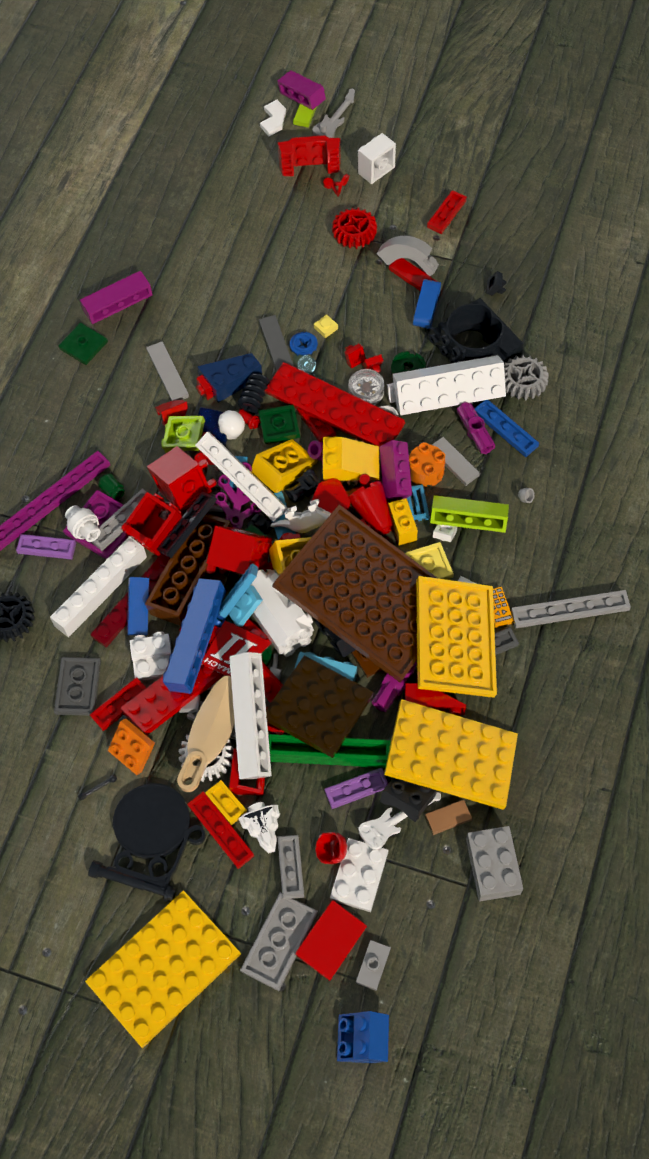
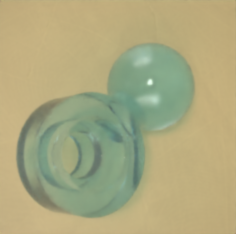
[297,355,316,374]

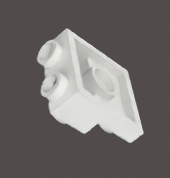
[130,632,172,681]

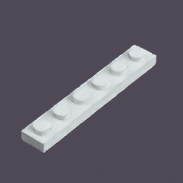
[195,432,288,522]

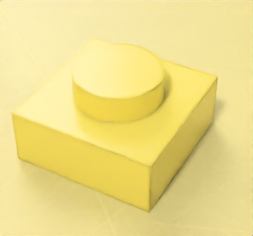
[314,314,338,338]

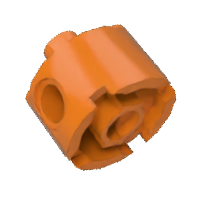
[409,442,445,487]

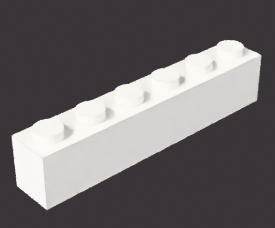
[50,536,147,638]
[230,652,272,779]

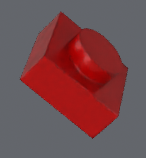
[196,375,213,400]

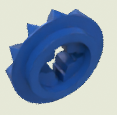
[290,332,318,357]

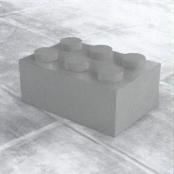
[466,826,523,902]

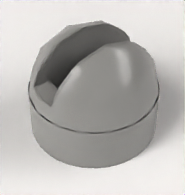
[518,488,534,503]

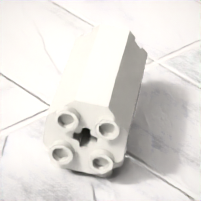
[250,569,314,657]

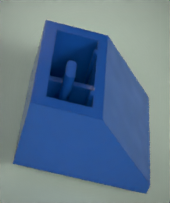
[337,1011,389,1063]

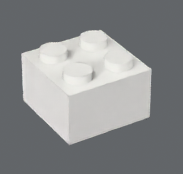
[358,133,396,184]

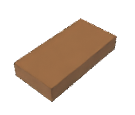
[425,800,472,835]

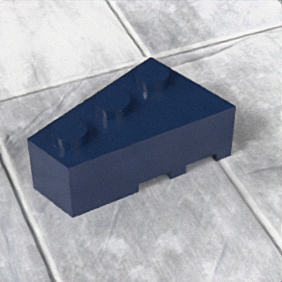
[197,353,262,403]

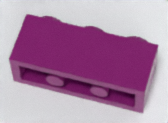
[277,70,326,110]
[380,440,412,501]

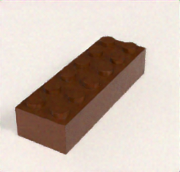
[145,514,233,626]

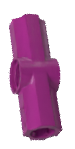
[457,402,495,455]
[372,662,417,712]

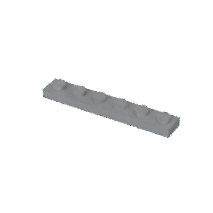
[511,590,631,628]

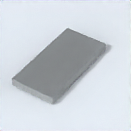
[240,892,318,991]

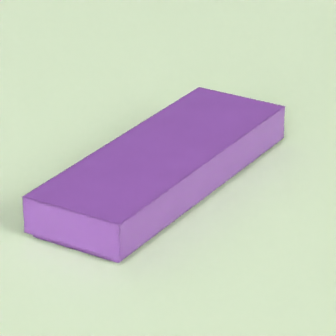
[16,534,76,559]
[324,767,388,809]

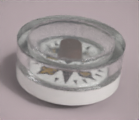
[348,369,384,405]

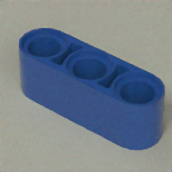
[413,279,441,329]

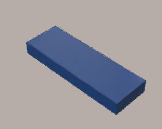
[127,577,149,636]

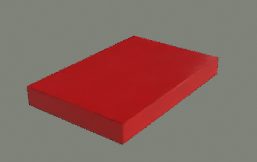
[294,900,367,981]

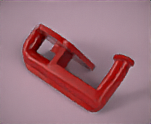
[312,474,370,513]

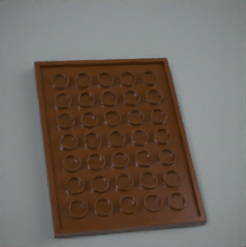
[272,505,438,682]

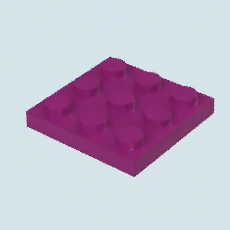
[63,490,129,560]

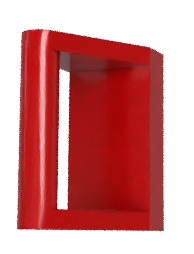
[229,749,265,796]

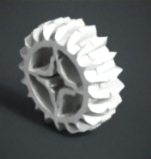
[179,735,233,782]

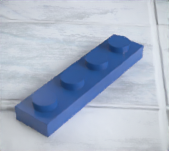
[475,400,539,457]

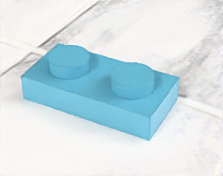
[229,586,263,627]

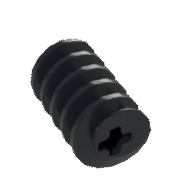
[238,374,270,415]

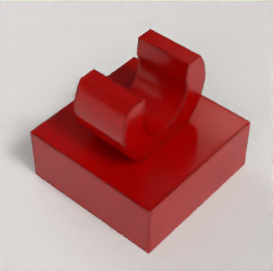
[345,343,366,368]
[362,354,384,376]

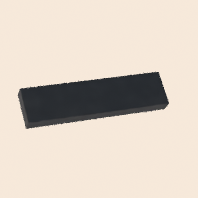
[157,491,217,558]

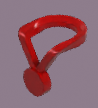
[323,174,350,197]

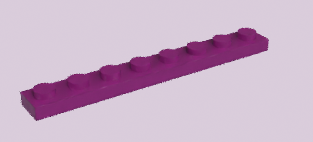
[0,451,111,551]

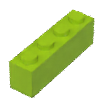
[430,495,509,533]

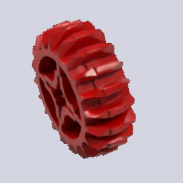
[332,207,377,249]

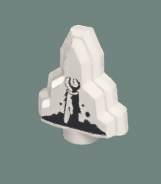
[238,802,280,854]

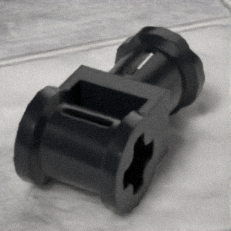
[285,469,323,503]

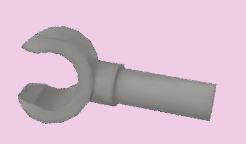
[270,653,282,680]

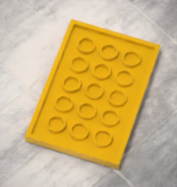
[416,576,497,698]
[384,700,518,810]
[85,890,241,1048]

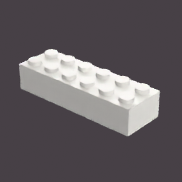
[393,355,506,415]

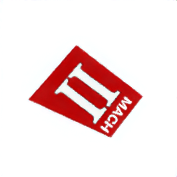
[202,620,272,676]

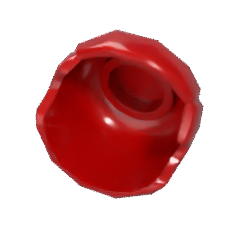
[315,832,347,864]

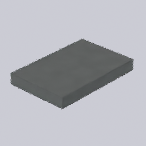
[54,657,101,716]

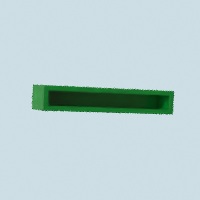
[268,734,391,768]

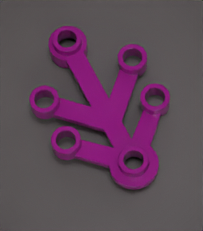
[215,462,261,529]

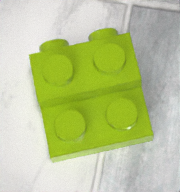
[161,416,205,453]

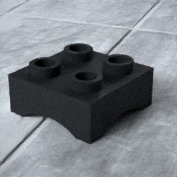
[380,778,437,822]

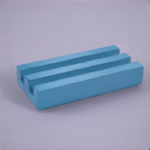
[407,485,430,521]

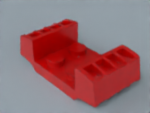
[278,135,341,176]

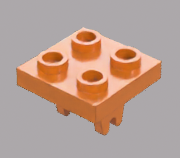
[108,718,155,775]

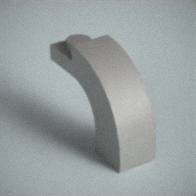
[377,236,439,276]

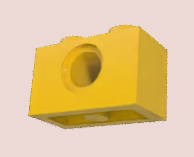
[388,498,418,545]

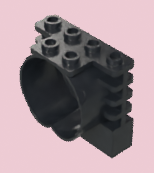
[429,298,524,364]

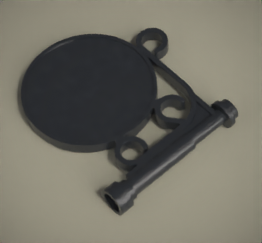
[88,783,206,902]

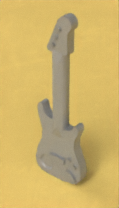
[312,89,355,138]

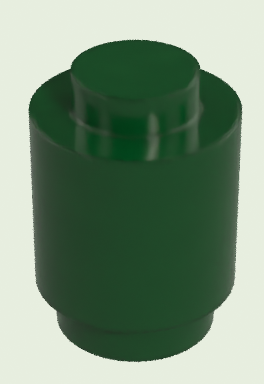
[98,474,125,500]

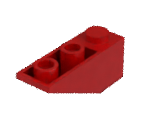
[405,683,466,716]

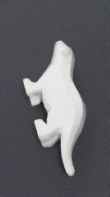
[270,499,331,533]

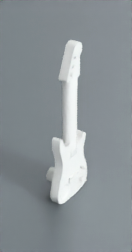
[358,792,441,850]

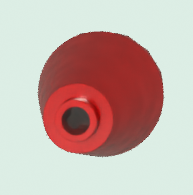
[349,481,393,536]

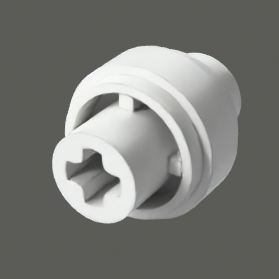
[65,505,101,542]

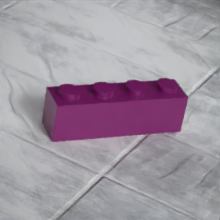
[80,271,152,324]

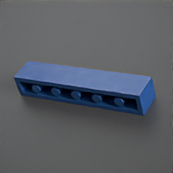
[163,578,226,694]

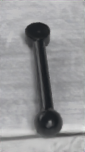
[78,775,117,801]

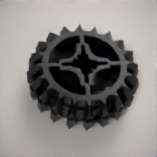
[0,591,35,643]

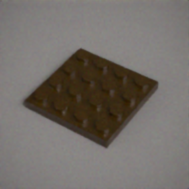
[266,655,374,758]

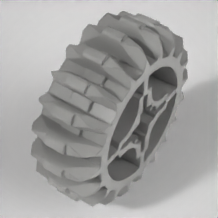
[504,355,549,401]

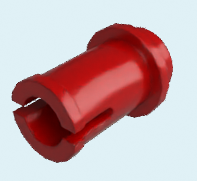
[238,409,260,429]

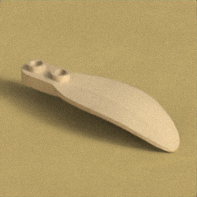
[177,676,235,792]

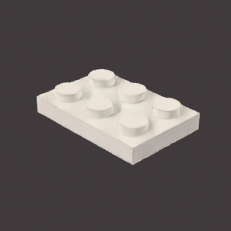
[330,838,389,912]

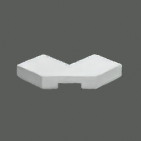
[260,100,286,136]

